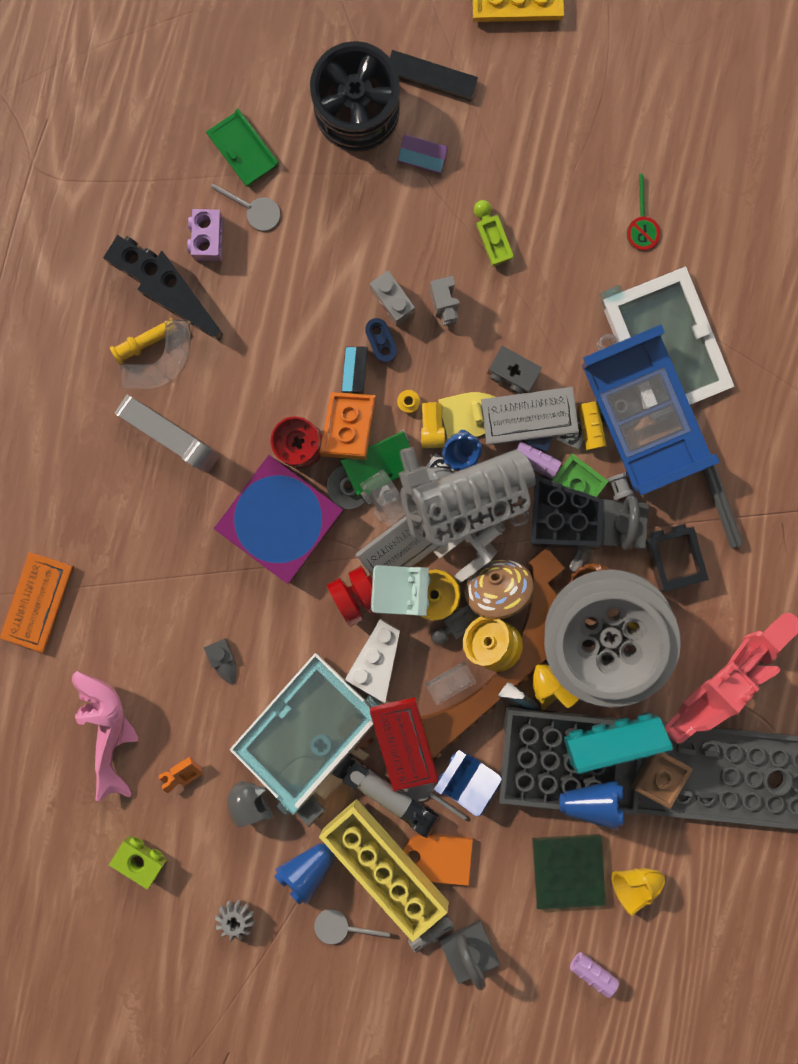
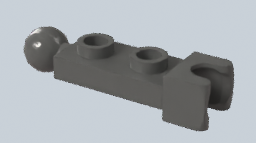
[431,604,482,645]

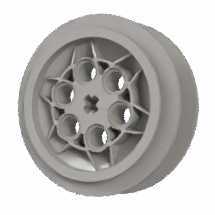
[545,570,681,707]

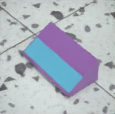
[398,134,448,174]

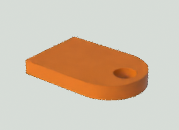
[403,834,473,886]

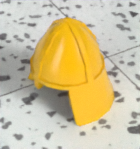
[533,665,579,710]
[611,868,665,916]

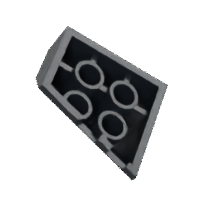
[531,475,605,550]

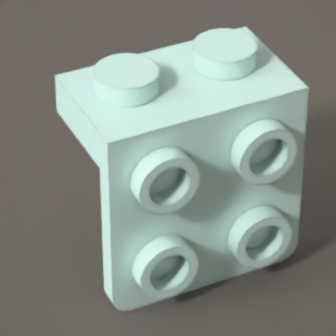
[371,565,430,616]

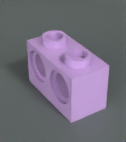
[187,209,223,261]

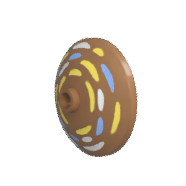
[464,559,534,619]

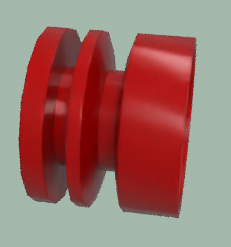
[270,416,323,469]

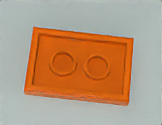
[319,392,376,460]

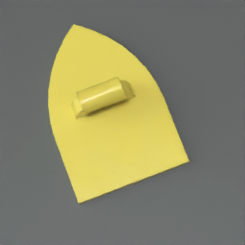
[438,392,495,440]

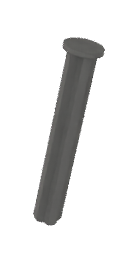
[703,465,744,548]

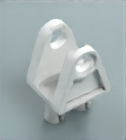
[434,522,505,584]

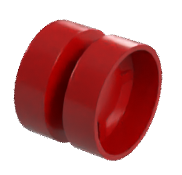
[327,566,375,627]

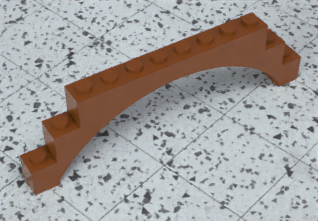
[338,547,565,761]

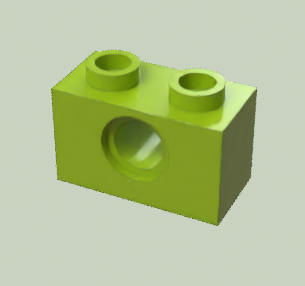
[109,836,167,890]

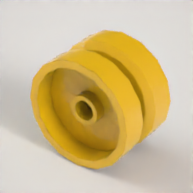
[420,569,461,621]
[463,617,523,672]

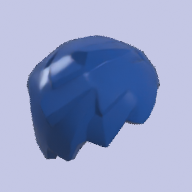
[443,429,482,471]

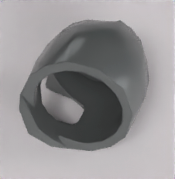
[227,781,273,828]

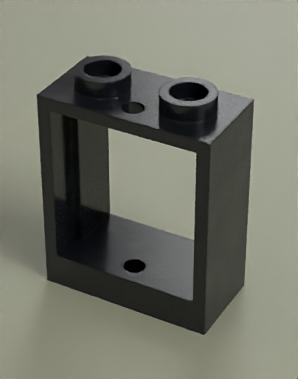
[646,524,709,592]

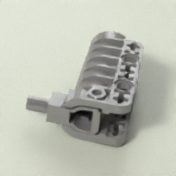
[399,447,535,546]

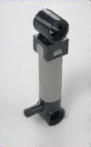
[331,747,441,838]

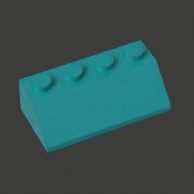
[564,712,673,773]

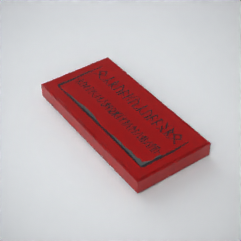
[370,697,438,791]

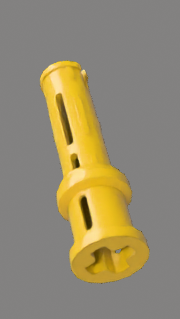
[110,318,179,365]

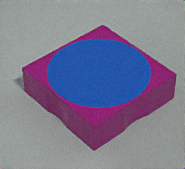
[213,455,344,584]

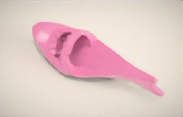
[72,671,138,802]

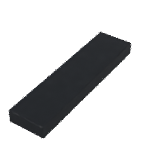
[390,50,478,102]

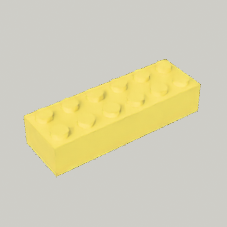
[319,799,449,942]

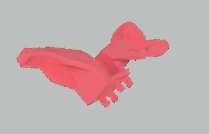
[665,612,798,743]

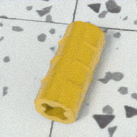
[578,401,606,450]

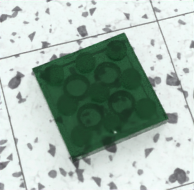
[532,834,606,909]

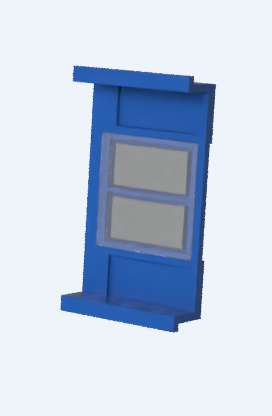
[582,324,720,495]

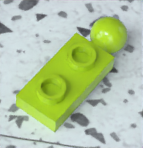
[474,200,514,267]

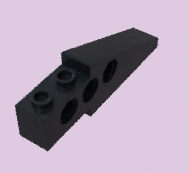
[103,235,223,341]

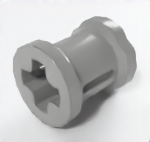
[607,472,634,500]

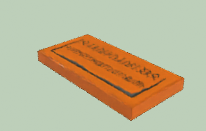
[0,552,74,653]

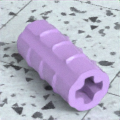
[515,441,561,480]
[570,952,619,998]

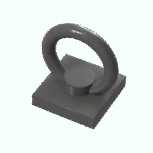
[603,495,649,551]
[439,920,500,990]

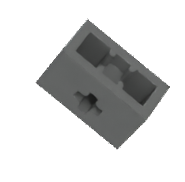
[487,346,542,394]

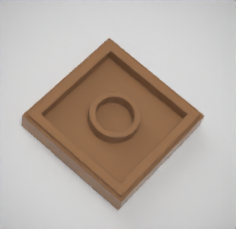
[631,752,693,809]

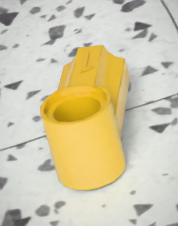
[421,402,445,448]

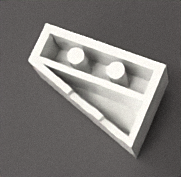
[345,618,400,703]

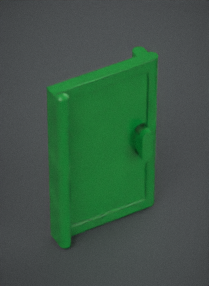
[206,108,279,187]
[340,431,419,497]

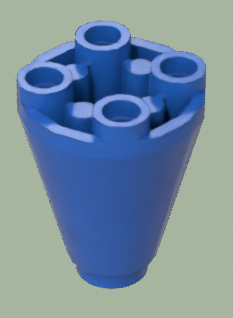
[560,781,624,830]
[274,842,336,905]

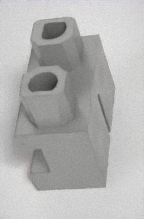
[429,276,460,326]

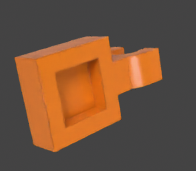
[159,757,203,793]

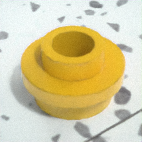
[397,390,420,413]

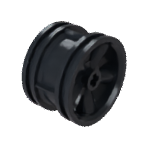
[310,41,400,152]

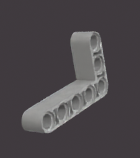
[115,394,220,473]

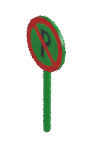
[626,173,661,251]

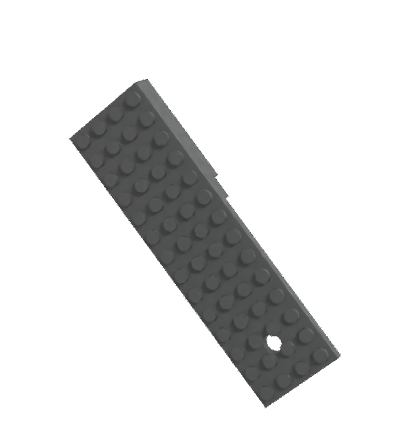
[497,706,798,829]

